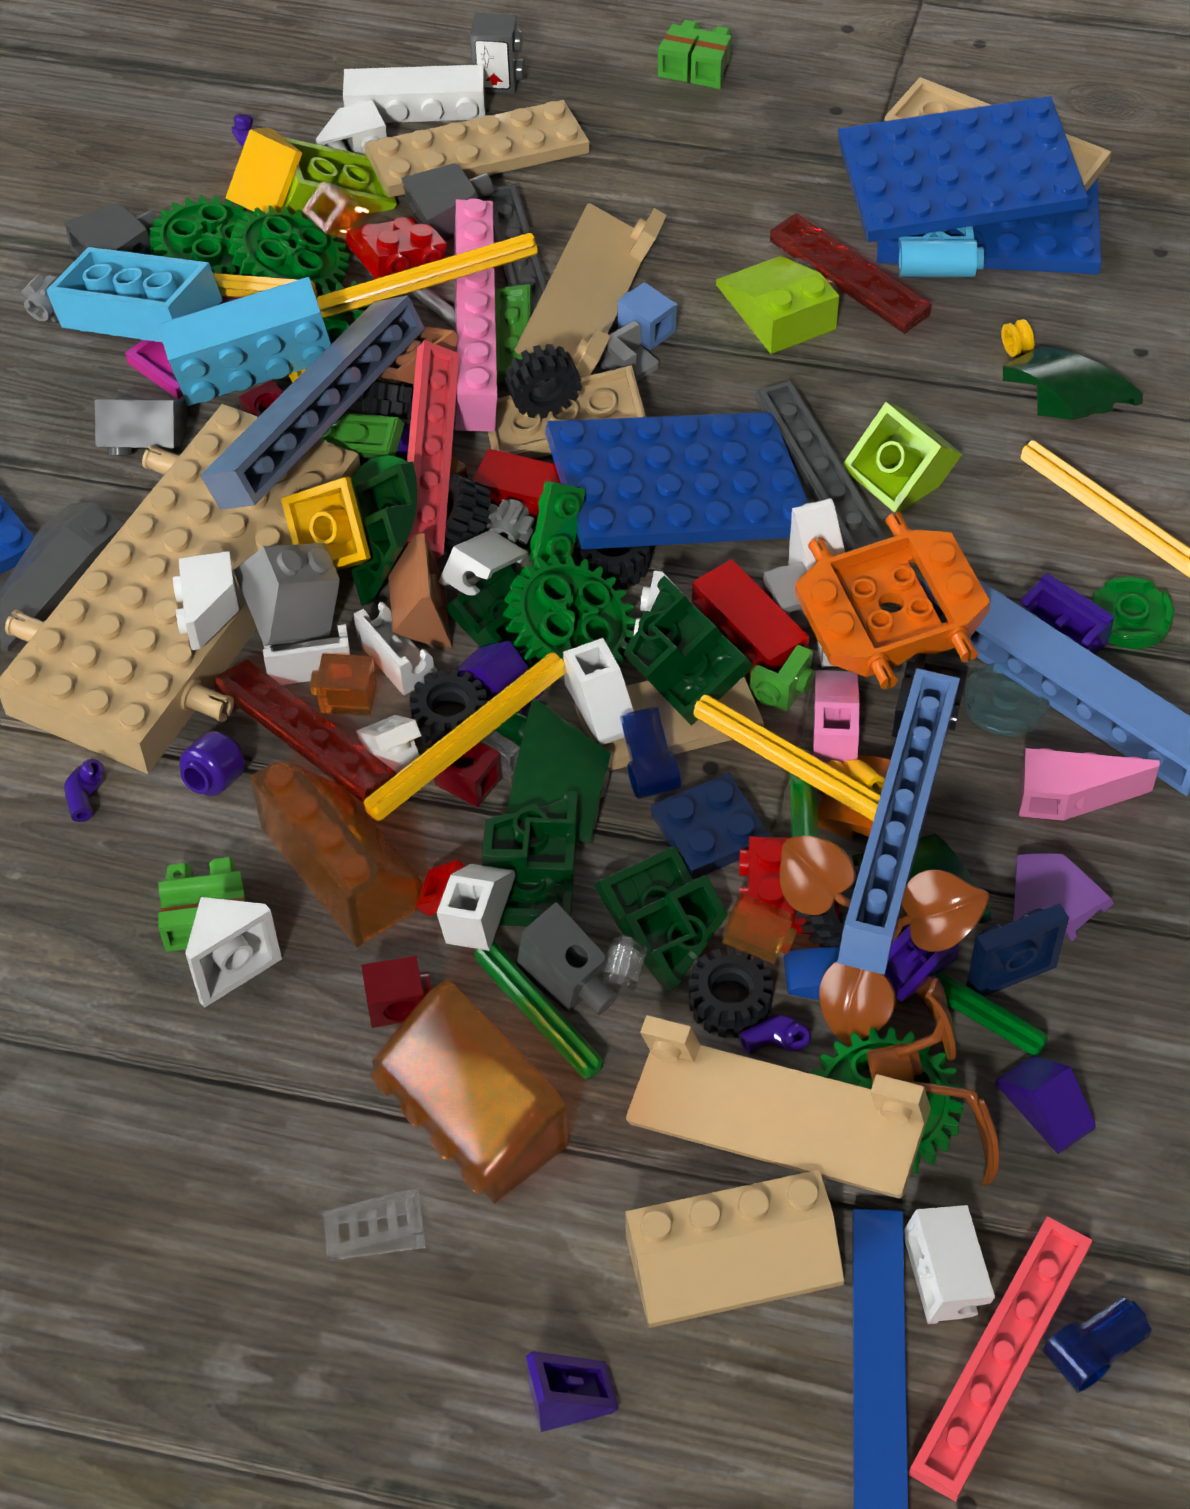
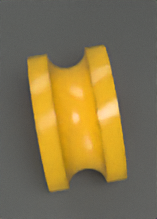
[1001,319,1035,357]

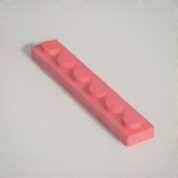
[402,340,460,561]
[909,1216,1093,1502]

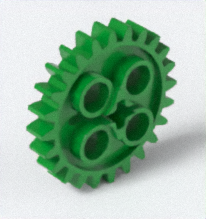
[150,195,254,276]
[228,205,349,296]
[503,554,636,665]
[810,1027,963,1174]

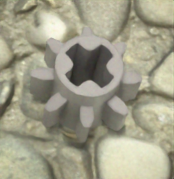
[21,274,58,322]
[484,499,534,545]

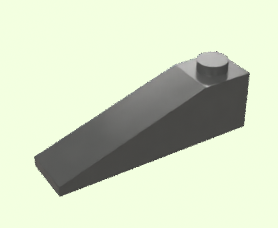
[0,502,124,651]

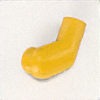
[827,759,885,795]

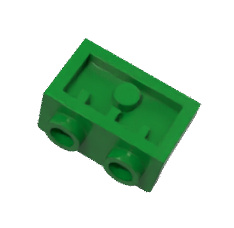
[529,481,586,564]

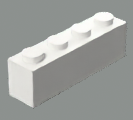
[343,64,485,123]

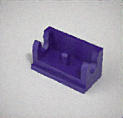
[1020,573,1115,655]

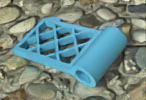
[898,226,984,278]

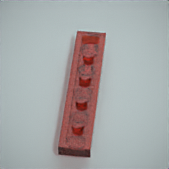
[770,213,932,334]
[215,659,397,804]

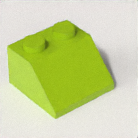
[843,402,962,512]

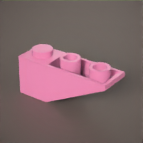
[813,670,859,763]
[1019,748,1160,821]

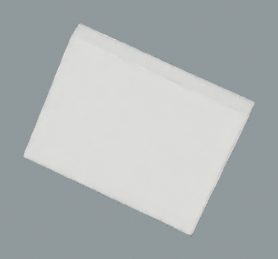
[185,897,282,1008]

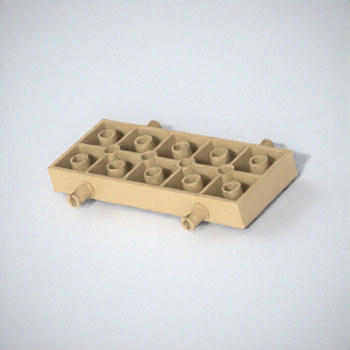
[0,404,360,774]

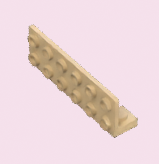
[515,203,667,378]
[626,1015,931,1198]

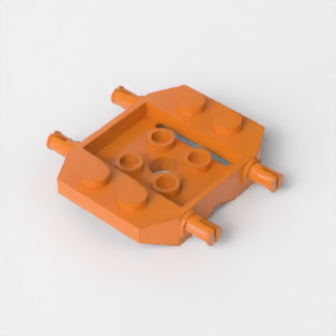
[795,512,990,689]

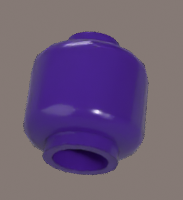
[179,731,245,796]

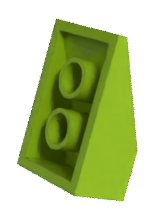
[283,137,397,224]
[716,256,839,354]

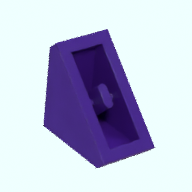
[456,641,544,713]
[885,925,959,1002]
[995,1055,1096,1154]
[526,1351,619,1432]

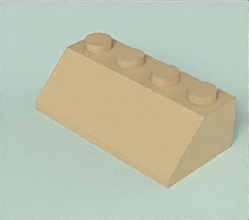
[625,1169,844,1328]

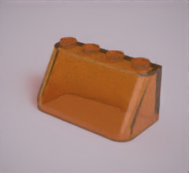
[250,762,422,947]
[371,980,569,1204]

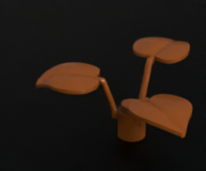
[780,836,990,1046]
[867,975,999,1186]

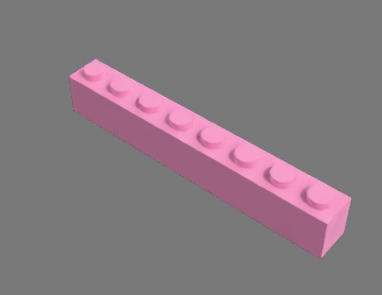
[454,199,497,432]

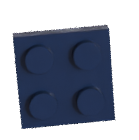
[651,773,771,880]
[966,903,1069,997]

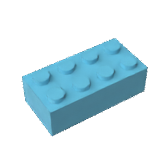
[46,247,223,343]
[158,277,331,406]

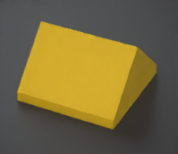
[225,127,302,213]
[281,477,371,570]

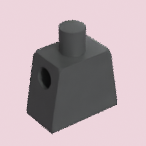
[401,163,494,241]
[65,203,157,257]
[516,902,618,1015]

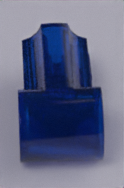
[620,707,681,800]
[1043,1296,1152,1393]

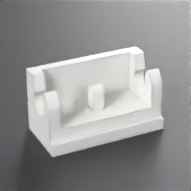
[439,530,528,595]
[354,602,437,695]
[263,624,353,687]
[903,1205,995,1324]

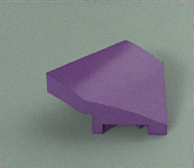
[1013,853,1114,942]

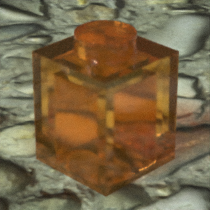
[302,181,369,239]
[310,653,377,716]
[722,892,797,964]

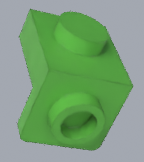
[750,644,815,712]

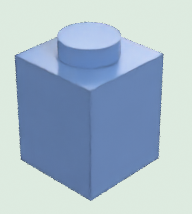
[618,282,677,350]

